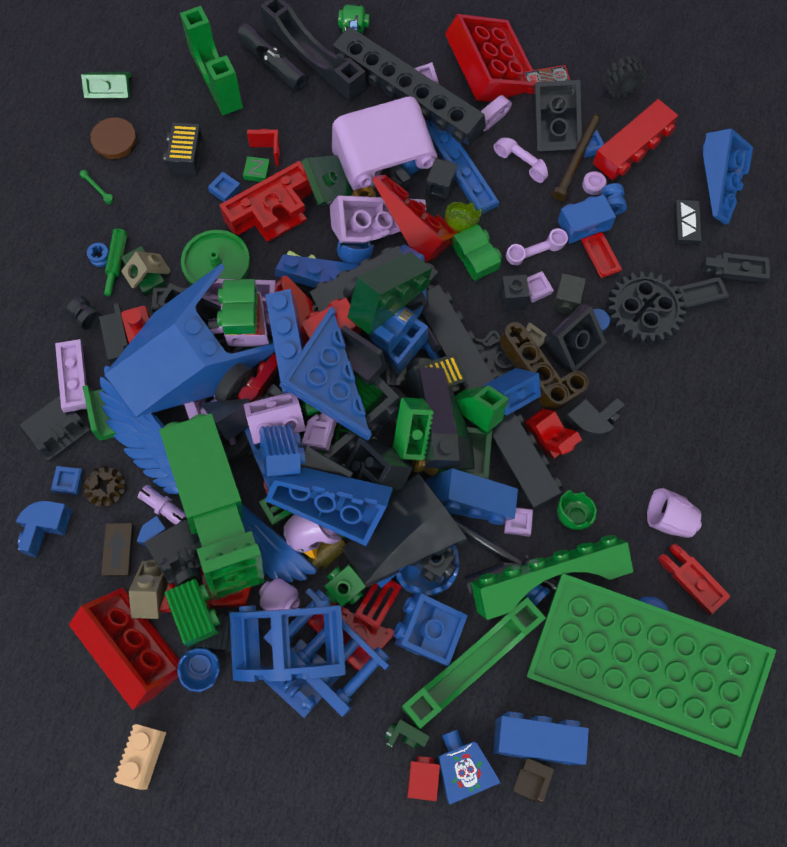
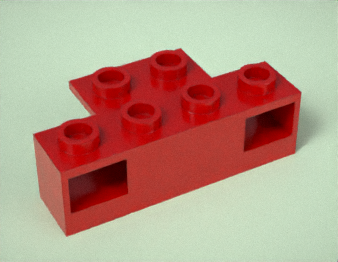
[219,161,313,242]

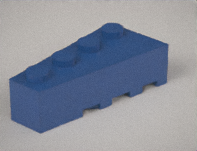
[265,466,393,546]

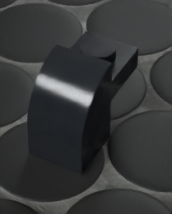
[564,398,624,442]

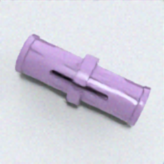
[138,485,187,525]

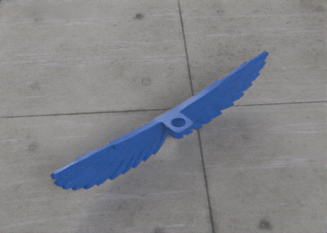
[99,366,317,582]

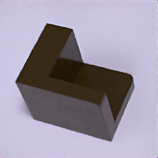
[513,758,554,803]

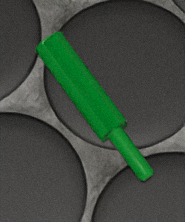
[104,229,127,296]

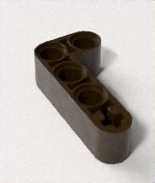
[499,322,589,411]

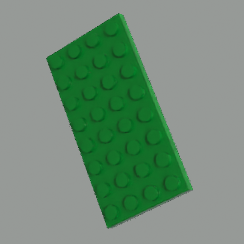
[526,573,776,757]

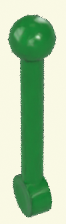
[80,170,113,204]

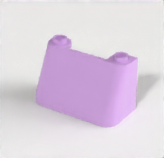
[332,96,437,190]

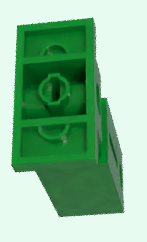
[159,413,265,601]

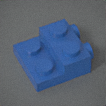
[393,593,468,666]

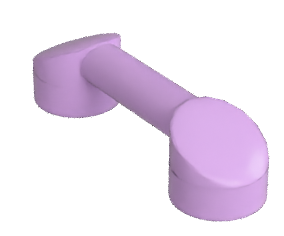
[494,138,548,183]
[506,228,568,266]

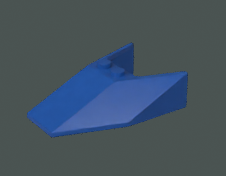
[104,263,275,418]

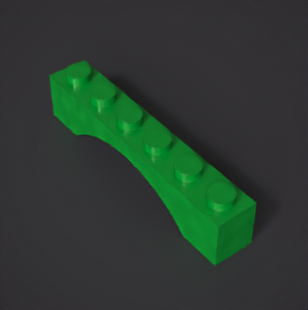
[471,535,633,620]
[402,597,546,730]

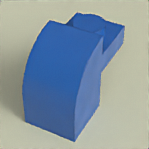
[16,501,72,557]

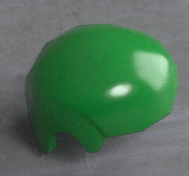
[557,490,597,530]

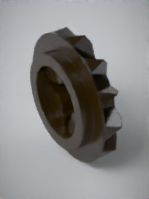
[82,466,125,507]

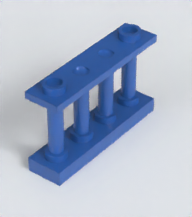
[263,588,391,717]

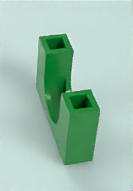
[180,6,243,116]

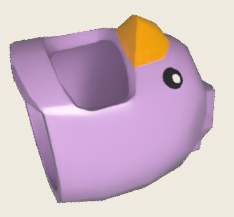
[284,514,341,559]

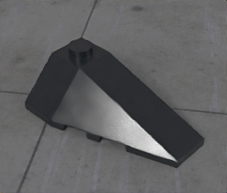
[418,367,475,470]

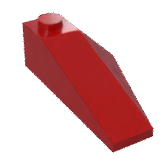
[372,175,458,262]

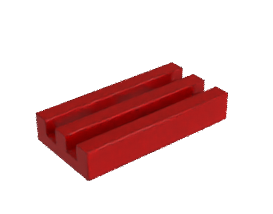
[353,580,402,632]

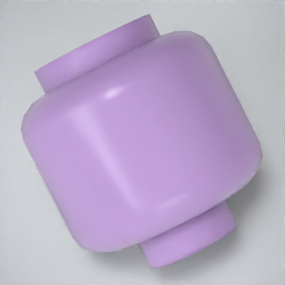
[259,578,300,610]

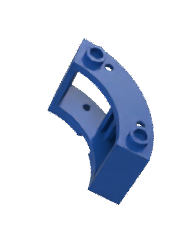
[230,600,345,682]

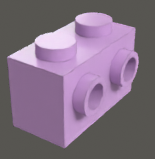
[244,392,306,444]

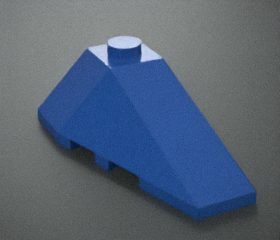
[703,128,753,225]

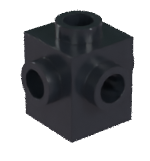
[414,546,457,584]

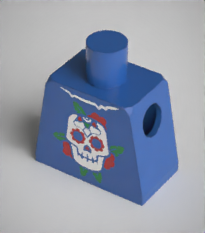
[438,729,500,805]

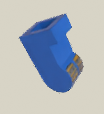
[370,306,417,354]

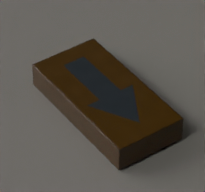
[101,523,134,577]

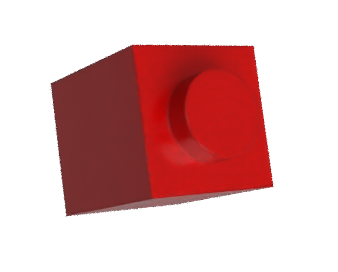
[407,756,440,801]

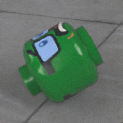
[338,4,370,34]

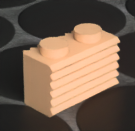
[114,724,166,790]

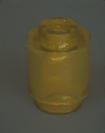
[307,539,346,570]

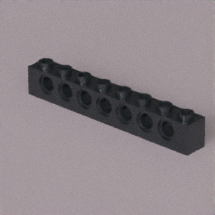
[333,26,486,146]

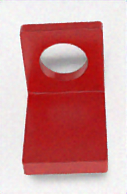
[247,129,280,166]

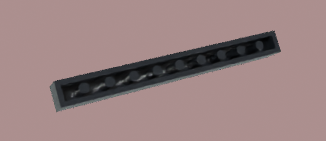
[421,285,563,512]

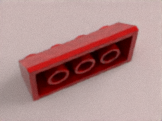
[69,588,180,710]

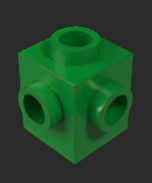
[325,562,366,606]

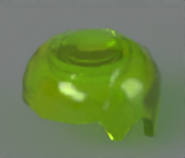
[445,202,482,232]

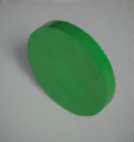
[181,230,250,285]

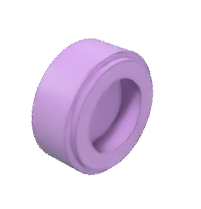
[582,171,607,195]

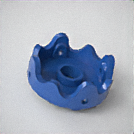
[395,545,459,597]

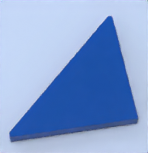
[279,307,372,441]

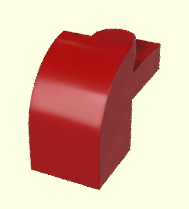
[524,409,582,459]

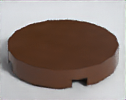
[91,117,137,159]

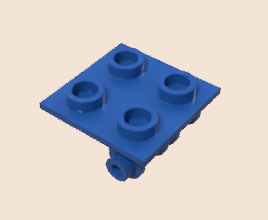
[264,639,340,718]

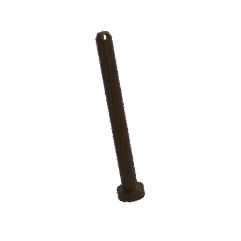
[551,114,600,201]

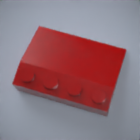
[445,14,535,102]

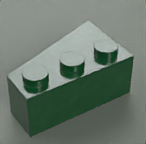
[347,251,432,335]

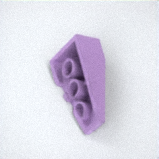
[330,196,426,244]

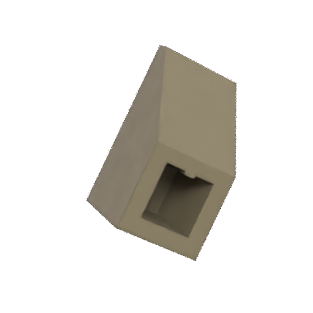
[129,560,167,619]

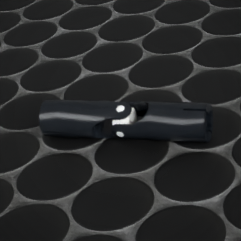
[236,23,308,91]

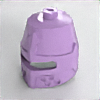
[647,488,702,538]

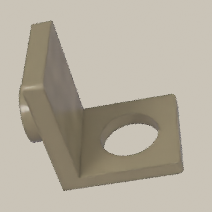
[122,251,171,288]

